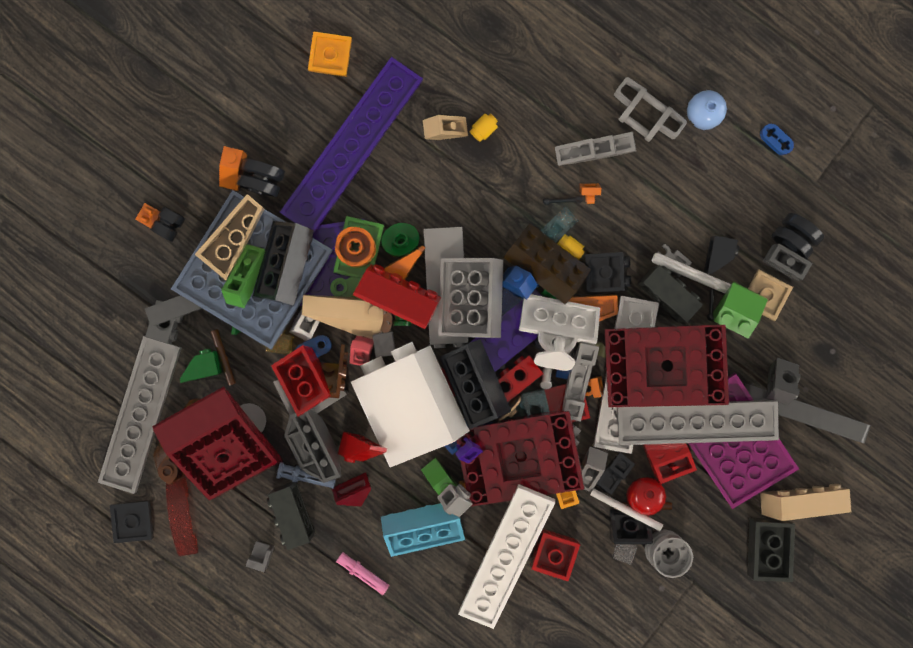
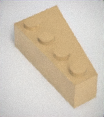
[195,194,264,281]
[760,484,851,521]

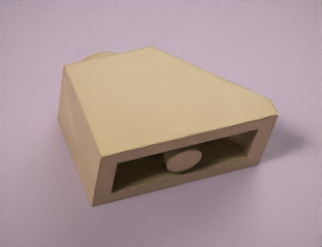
[423,115,468,140]

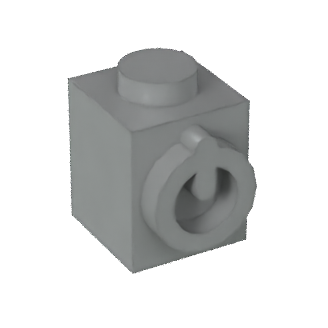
[437,484,473,517]

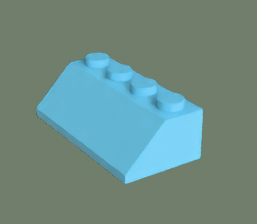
[381,503,465,557]

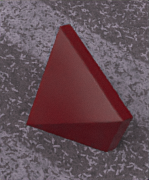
[331,472,372,507]

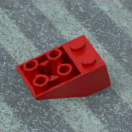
[643,443,697,484]

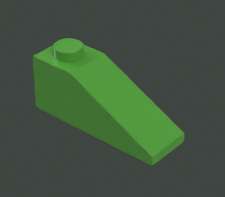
[221,244,265,308]

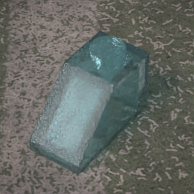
[541,206,579,243]

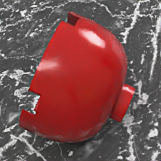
[626,477,666,516]

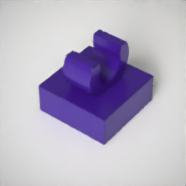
[455,437,483,464]

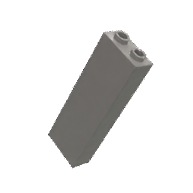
[424,227,469,348]

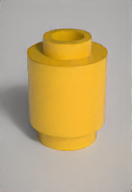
[470,113,498,142]
[557,234,585,260]

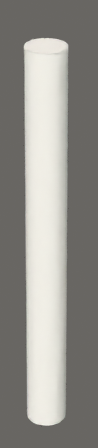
[590,488,663,531]

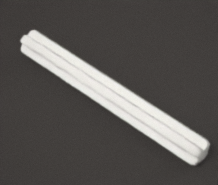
[652,253,731,293]

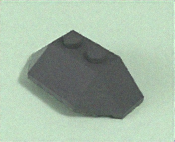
[284,409,341,483]

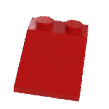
[271,345,331,416]

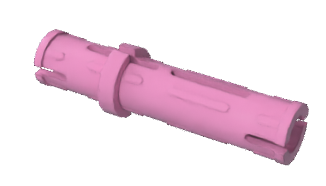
[336,552,389,595]

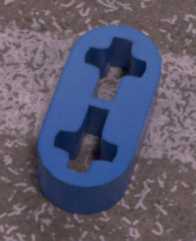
[760,124,794,155]

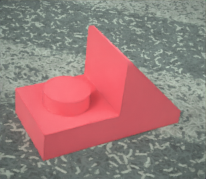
[350,336,374,366]

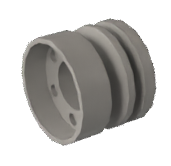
[644,529,693,578]

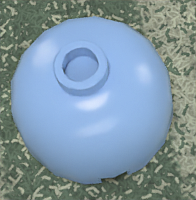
[687,90,727,130]

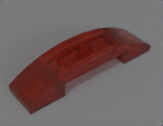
[166,478,199,556]

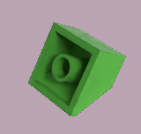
[713,281,768,338]

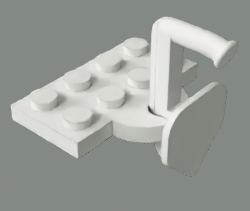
[519,294,600,389]

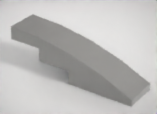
[555,132,637,166]

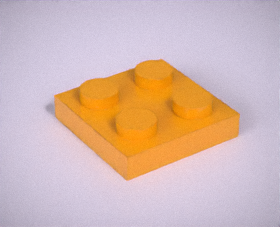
[308,32,352,77]

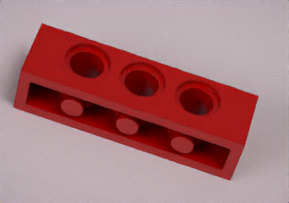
[498,356,544,402]

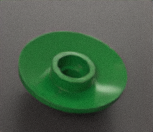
[381,223,420,257]

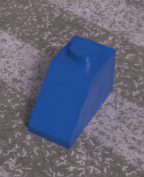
[502,266,538,300]

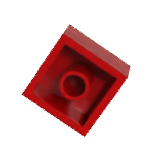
[530,529,580,581]

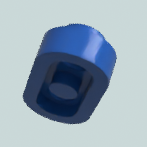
[295,335,332,358]

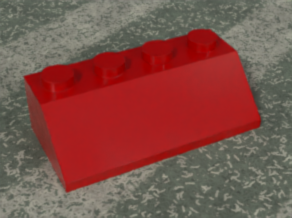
[353,264,442,329]

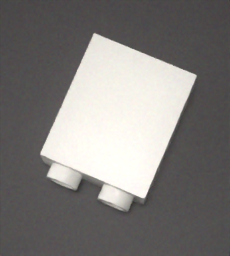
[351,342,469,467]

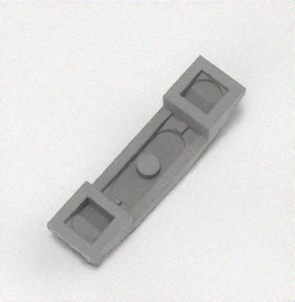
[562,342,599,422]

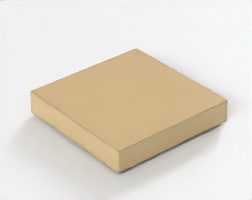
[748,269,793,321]

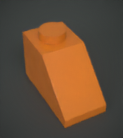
[219,146,247,191]

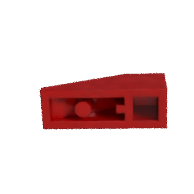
[338,432,387,463]

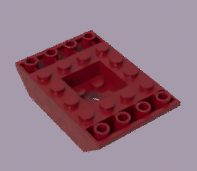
[605,324,729,407]
[152,386,283,500]
[456,411,585,507]

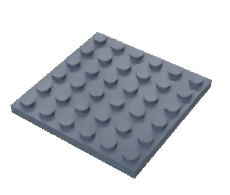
[171,190,333,350]

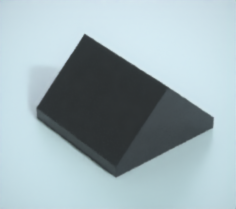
[609,510,653,544]

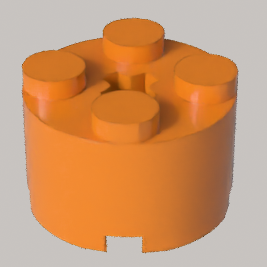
[335,227,376,267]

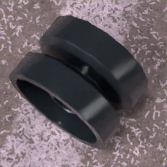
[236,158,285,198]
[772,213,824,260]

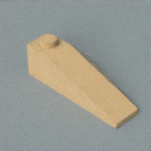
[302,295,383,337]

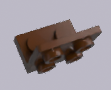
[320,344,348,398]

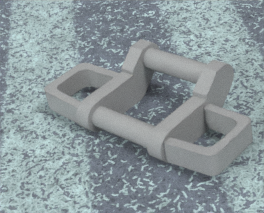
[614,77,687,142]

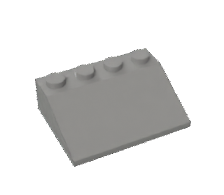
[438,258,503,338]

